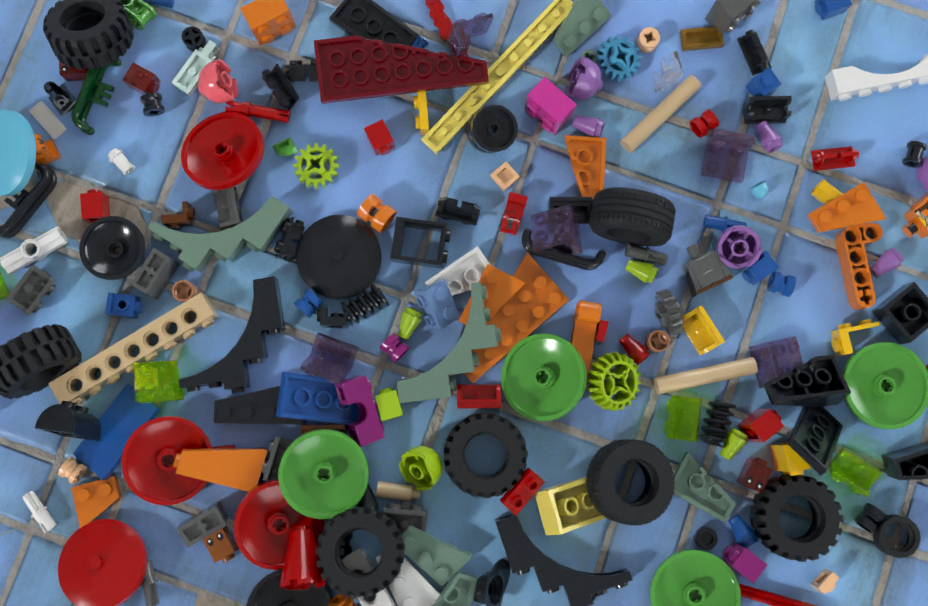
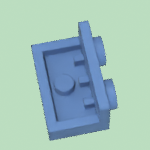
[414,279,461,329]

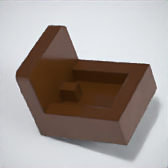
[161,201,196,230]

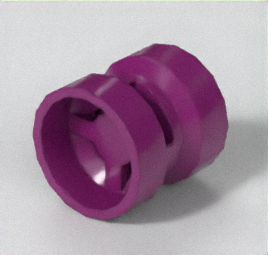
[379,333,409,363]

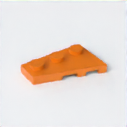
[564,135,606,201]
[807,182,887,233]
[459,264,526,325]

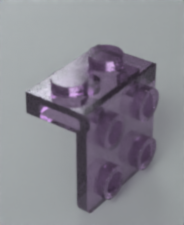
[301,333,359,384]

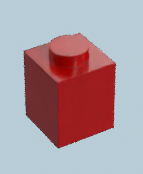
[364,119,395,156]
[80,189,110,223]

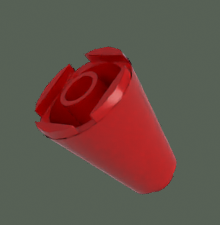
[280,526,326,590]

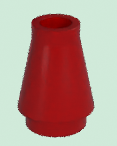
[619,333,650,366]

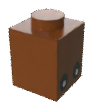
[202,526,239,564]

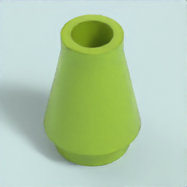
[625,259,659,284]
[397,307,422,340]
[719,427,748,461]

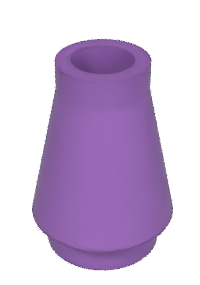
[572,115,605,137]
[756,121,783,153]
[869,248,904,278]

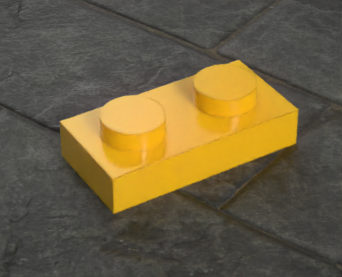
[413,91,429,135]

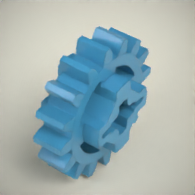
[596,35,642,82]

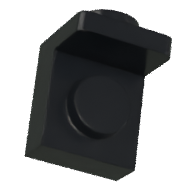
[317,304,349,328]

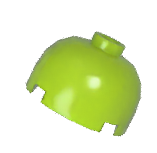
[399,446,443,491]

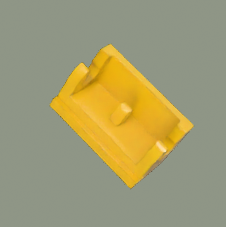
[681,305,725,355]

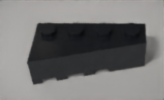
[214,386,306,425]
[881,441,928,480]

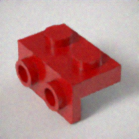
[500,468,545,515]

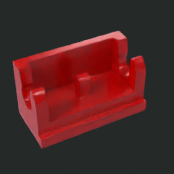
[457,384,501,409]

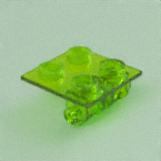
[132,360,184,404]

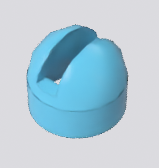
[750,181,769,198]

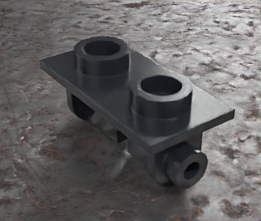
[737,29,772,76]
[284,60,318,82]
[262,64,299,110]
[44,81,77,117]
[435,196,481,225]
[274,217,305,262]

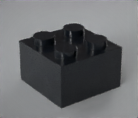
[871,282,928,344]

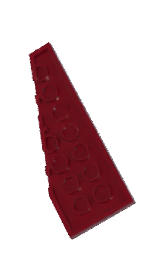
[314,35,489,104]

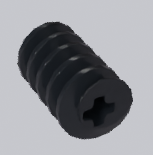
[341,284,390,326]
[698,400,737,448]

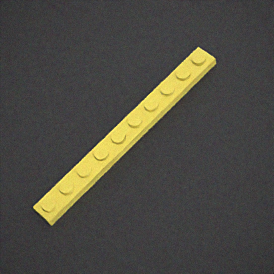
[421,0,573,155]

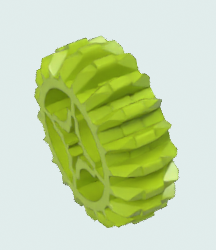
[586,352,642,411]

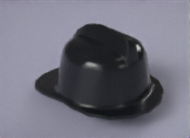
[474,559,510,606]

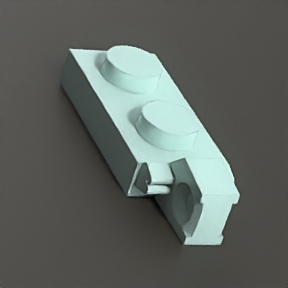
[172,40,220,96]

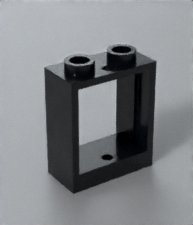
[390,217,451,269]

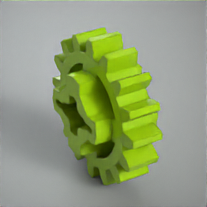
[293,143,340,190]

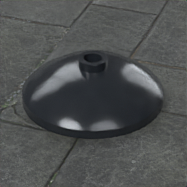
[79,216,145,280]

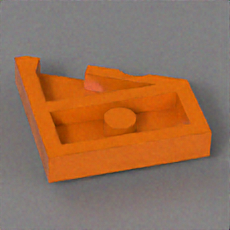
[71,476,122,528]

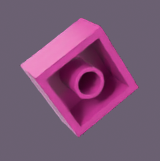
[525,77,577,135]

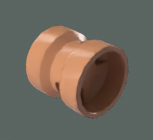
[172,280,199,303]
[645,330,670,353]

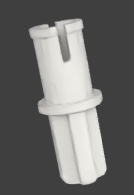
[22,491,57,534]

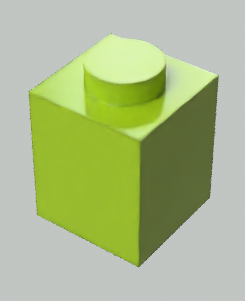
[375,387,404,421]

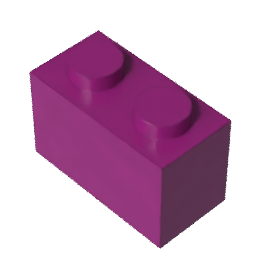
[721,542,767,583]

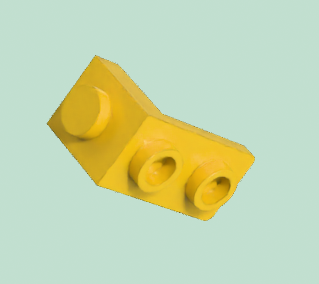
[831,319,881,356]

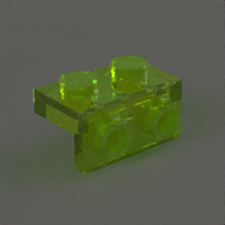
[664,395,702,442]
[828,446,883,497]

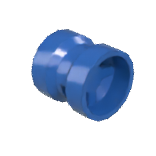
[767,271,796,297]
[294,288,324,318]

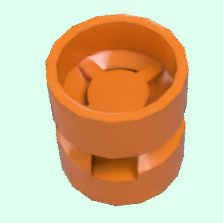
[357,193,397,233]

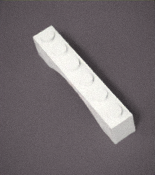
[825,54,928,101]

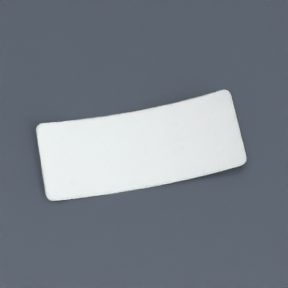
[29,101,66,139]

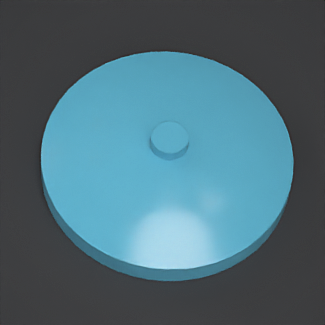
[0,109,36,196]

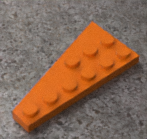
[464,252,569,384]

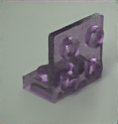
[447,13,494,57]
[701,128,756,183]
[531,204,582,255]
[748,336,803,388]

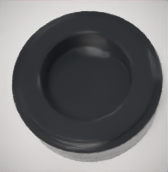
[694,527,718,550]

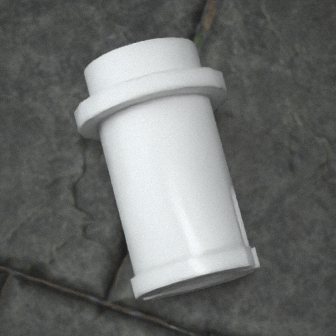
[108,148,135,175]

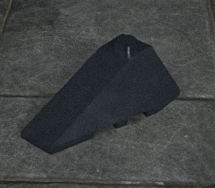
[763,355,851,407]

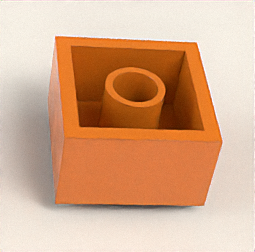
[240,0,296,46]

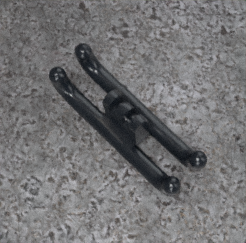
[0,162,57,238]
[521,228,606,270]

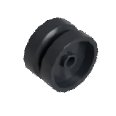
[466,105,518,153]

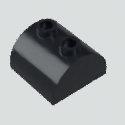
[35,401,101,441]

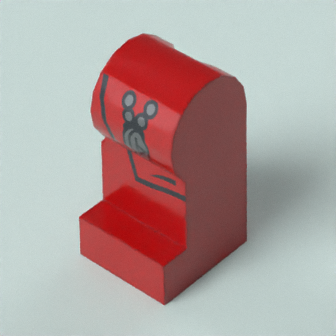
[500,192,528,236]

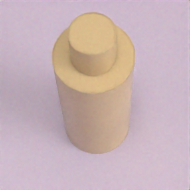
[376,481,421,502]

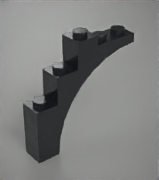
[179,276,285,393]
[495,513,633,606]

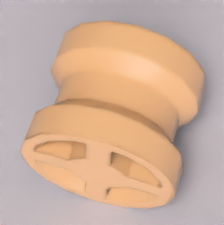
[636,27,660,53]
[58,457,87,485]

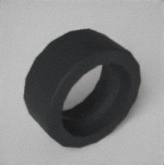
[873,514,921,558]

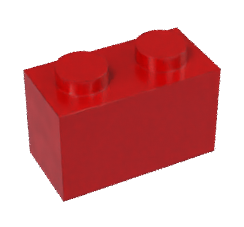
[737,408,784,443]

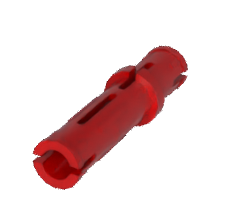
[225,100,291,123]

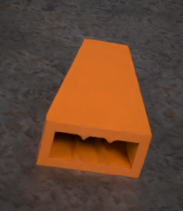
[173,447,268,492]

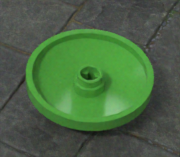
[501,333,587,421]
[842,342,928,429]
[278,429,369,519]
[649,549,741,606]

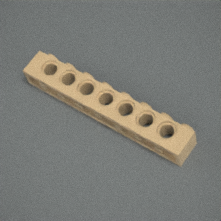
[48,293,219,405]

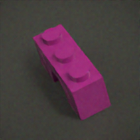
[334,375,384,447]

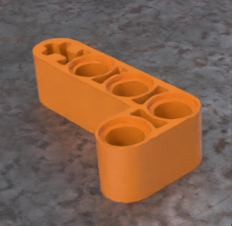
[835,223,883,310]
[570,300,602,388]

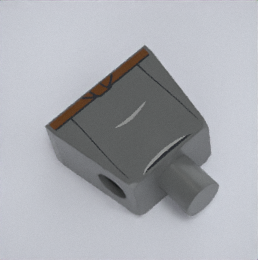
[683,243,734,297]

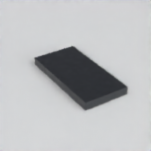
[329,0,419,46]
[787,406,843,476]

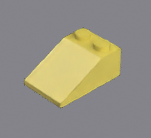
[535,477,606,535]

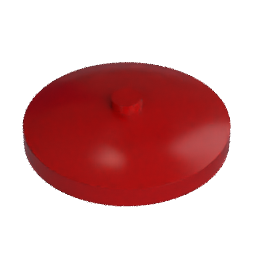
[181,112,264,190]
[122,416,212,505]
[233,479,324,570]
[58,519,147,606]

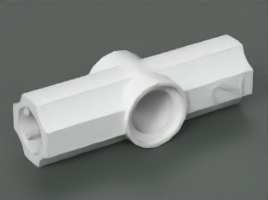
[0,226,68,275]

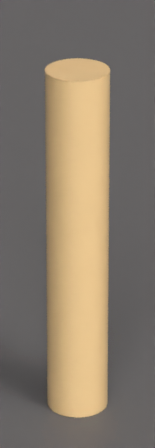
[620,75,701,153]
[654,357,758,395]

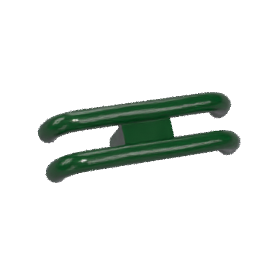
[71,59,122,135]

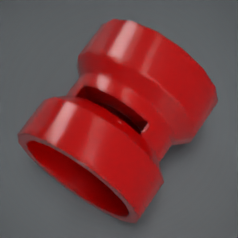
[689,109,719,138]

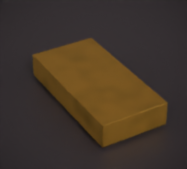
[679,26,724,52]

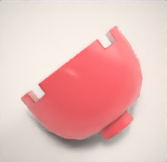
[198,59,238,104]

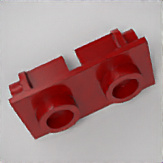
[811,146,859,171]

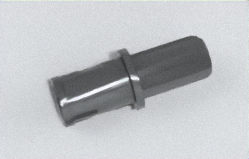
[624,243,668,265]
[140,560,160,606]

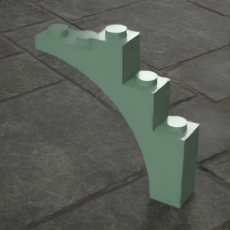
[147,196,293,272]
[397,282,502,403]

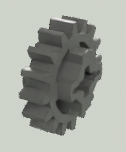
[654,289,684,336]

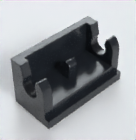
[743,96,792,124]
[548,197,592,224]

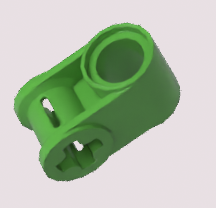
[119,0,157,30]

